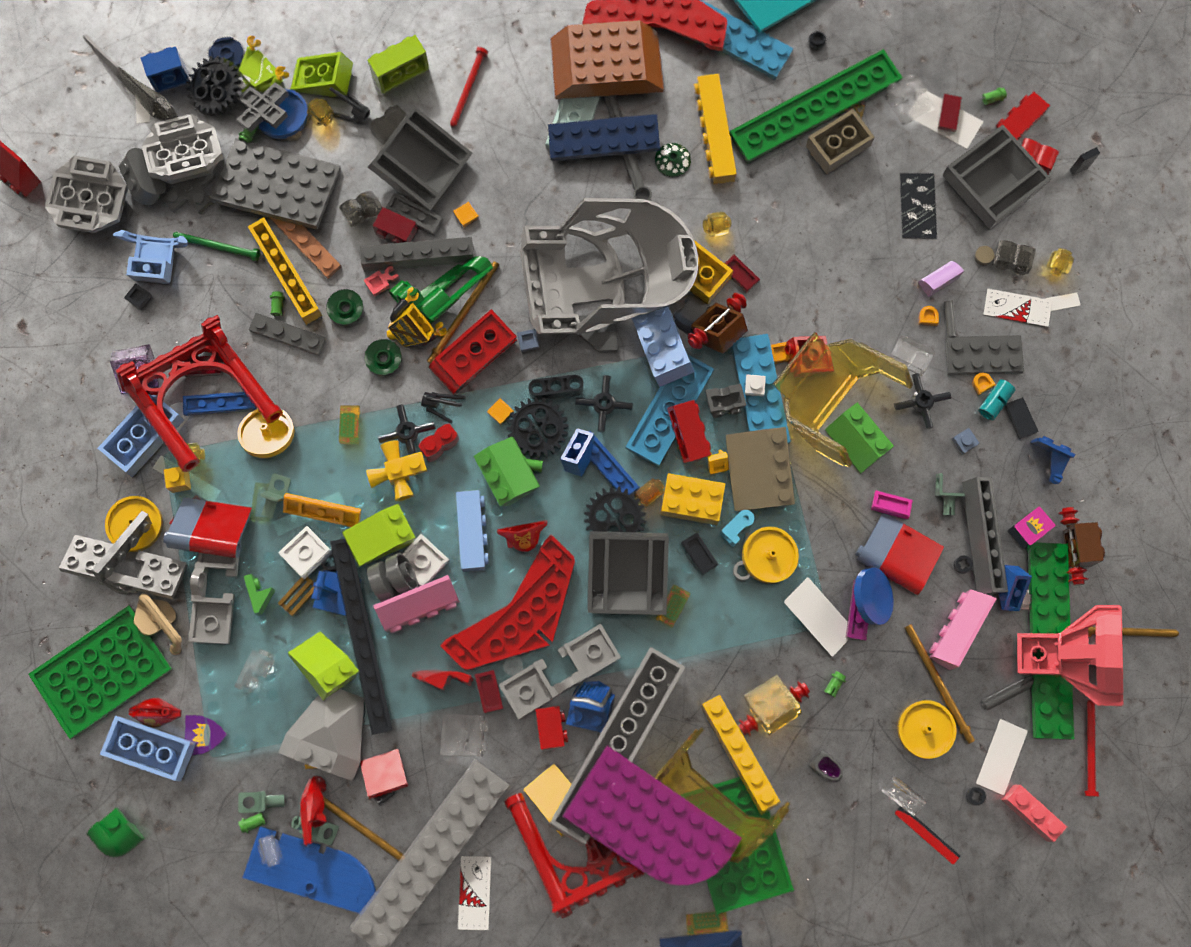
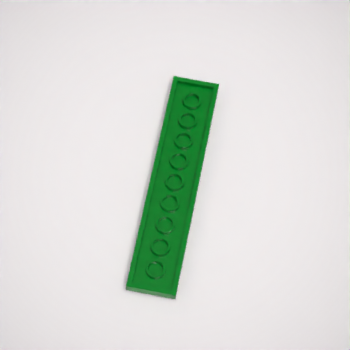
[729,49,903,163]
[1028,542,1074,740]

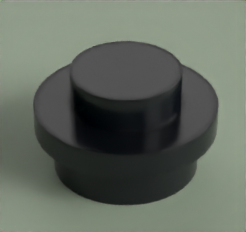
[808,31,826,49]

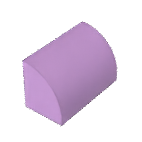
[918,261,964,297]

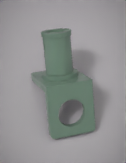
[260,473,291,518]
[935,473,965,516]
[238,791,284,813]
[292,816,339,845]

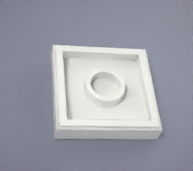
[278,526,332,579]
[402,534,450,586]

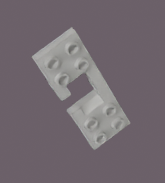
[59,535,187,600]
[188,553,239,645]
[499,624,621,719]

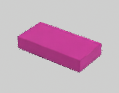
[871,490,913,520]

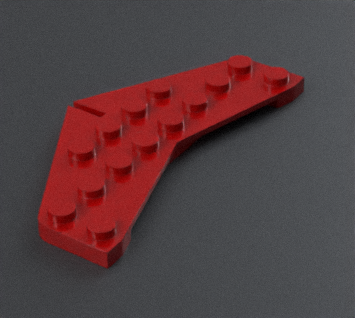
[582,0,727,51]
[440,535,575,670]

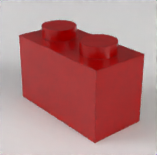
[536,706,568,750]

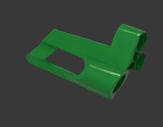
[389,256,493,324]

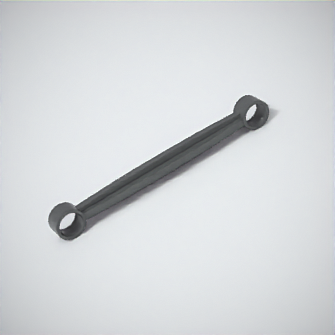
[605,95,652,201]

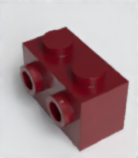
[373,207,418,243]

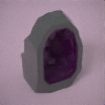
[809,750,843,782]

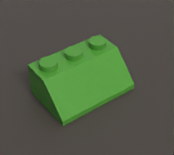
[825,402,894,474]
[474,437,540,506]

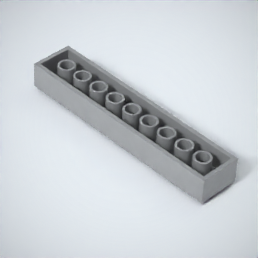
[549,647,685,846]
[350,759,509,947]

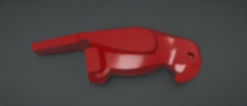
[300,776,326,846]

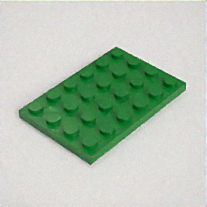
[28,605,173,740]
[680,777,794,914]

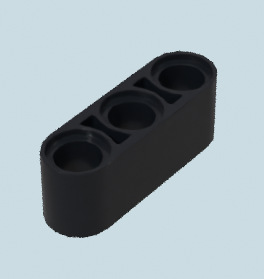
[528,375,584,401]

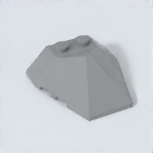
[278,689,364,781]

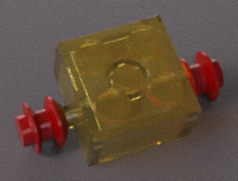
[738,675,810,737]

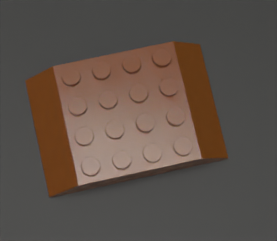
[550,20,664,99]

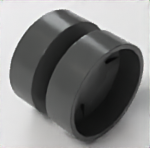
[367,553,418,602]

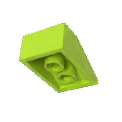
[290,52,354,97]
[342,504,416,567]
[288,632,359,700]

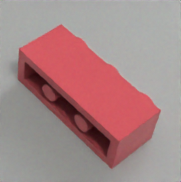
[1001,785,1067,842]

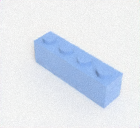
[456,490,489,572]

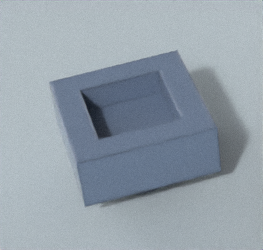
[517,329,539,352]
[952,428,980,455]

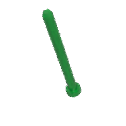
[173,232,260,262]

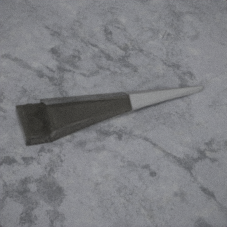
[82,34,179,121]

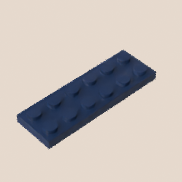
[548,114,660,161]

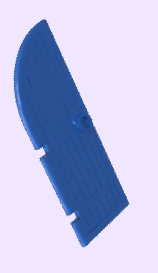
[242,827,376,913]

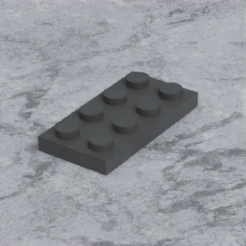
[945,335,1024,375]

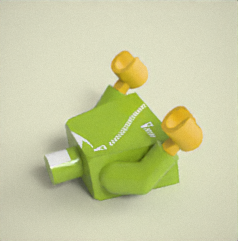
[238,36,289,94]

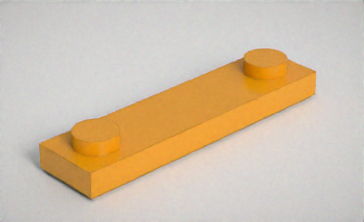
[283,493,361,527]

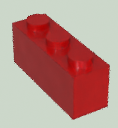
[995,91,1050,141]
[667,400,711,463]

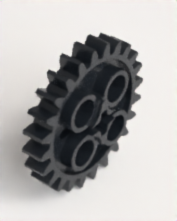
[186,56,243,116]
[506,397,569,459]
[584,486,646,532]

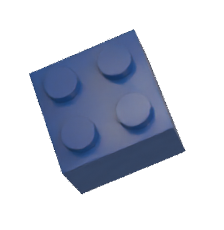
[140,46,190,93]

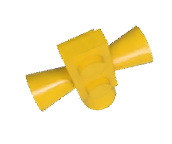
[366,440,427,501]

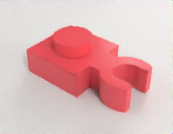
[364,266,399,297]

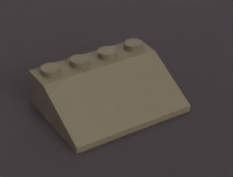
[725,427,795,511]

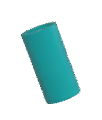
[978,380,1016,421]

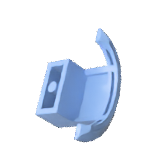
[113,230,188,284]

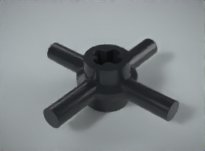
[894,373,951,429]
[575,375,633,432]
[378,404,436,455]

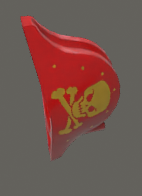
[497,520,548,552]
[128,698,181,727]

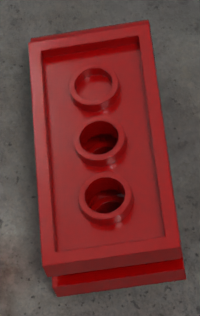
[428,309,517,395]

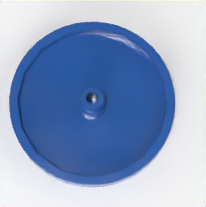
[258,89,309,139]
[854,568,894,625]

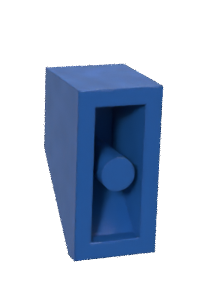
[560,429,595,477]
[999,565,1032,611]

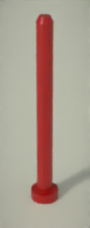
[450,47,488,128]
[1084,700,1099,797]

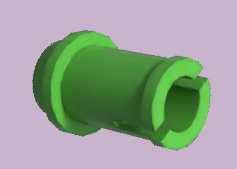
[982,87,1007,105]
[238,126,259,143]
[270,291,285,316]
[524,456,543,472]
[824,671,846,698]
[239,812,266,834]

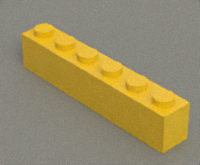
[694,74,737,184]
[248,218,322,325]
[702,695,780,815]

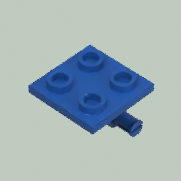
[1031,436,1076,484]
[311,570,362,616]

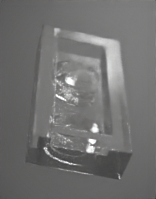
[882,775,927,816]

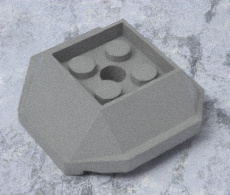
[142,114,224,184]
[45,155,128,233]

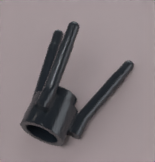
[328,87,370,124]
[421,392,466,424]

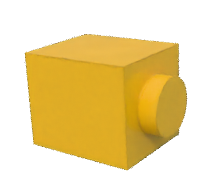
[164,467,191,493]

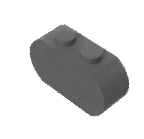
[118,148,166,205]

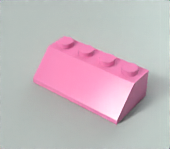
[374,575,460,634]
[929,589,996,671]

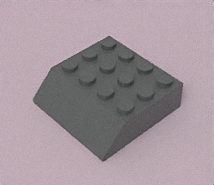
[367,106,473,211]
[942,125,1051,229]
[587,531,669,615]

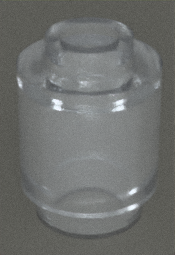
[257,835,283,867]

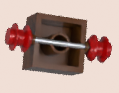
[687,293,748,354]
[1058,507,1105,586]

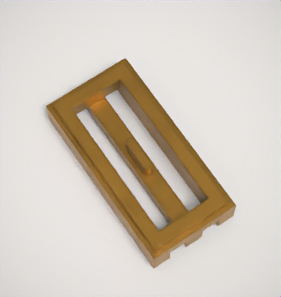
[278,577,314,616]

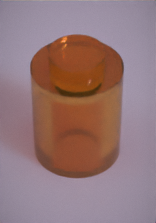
[634,478,665,507]

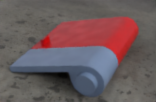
[163,497,252,558]
[855,513,944,596]

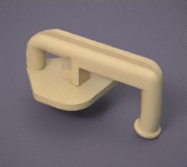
[134,593,182,655]

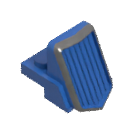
[566,681,615,732]

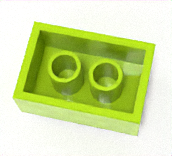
[367,34,429,94]

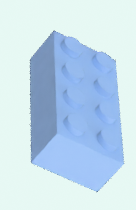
[632,306,695,387]
[97,394,184,477]
[100,716,196,781]

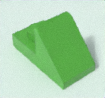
[244,574,275,616]

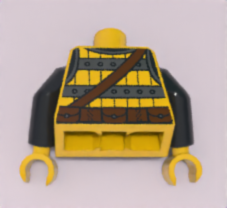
[387,287,447,347]

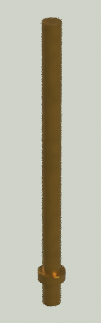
[427,261,500,364]
[905,624,976,744]
[323,796,404,861]

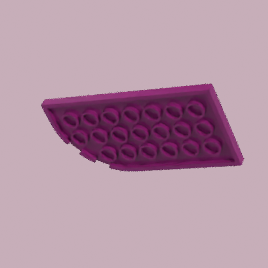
[562,746,741,885]

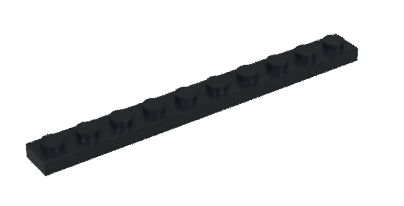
[330,539,393,735]

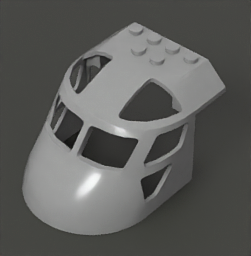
[520,198,698,334]

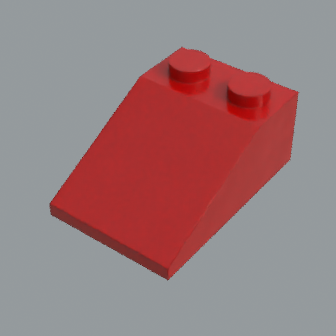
[0,141,41,197]

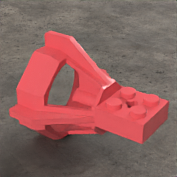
[1017,605,1123,706]

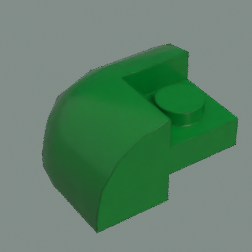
[86,808,145,858]

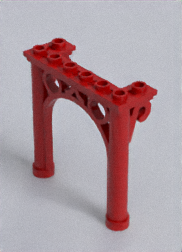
[115,315,283,472]
[504,793,645,919]

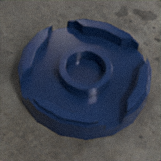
[208,37,245,68]

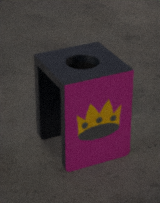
[1008,506,1056,550]

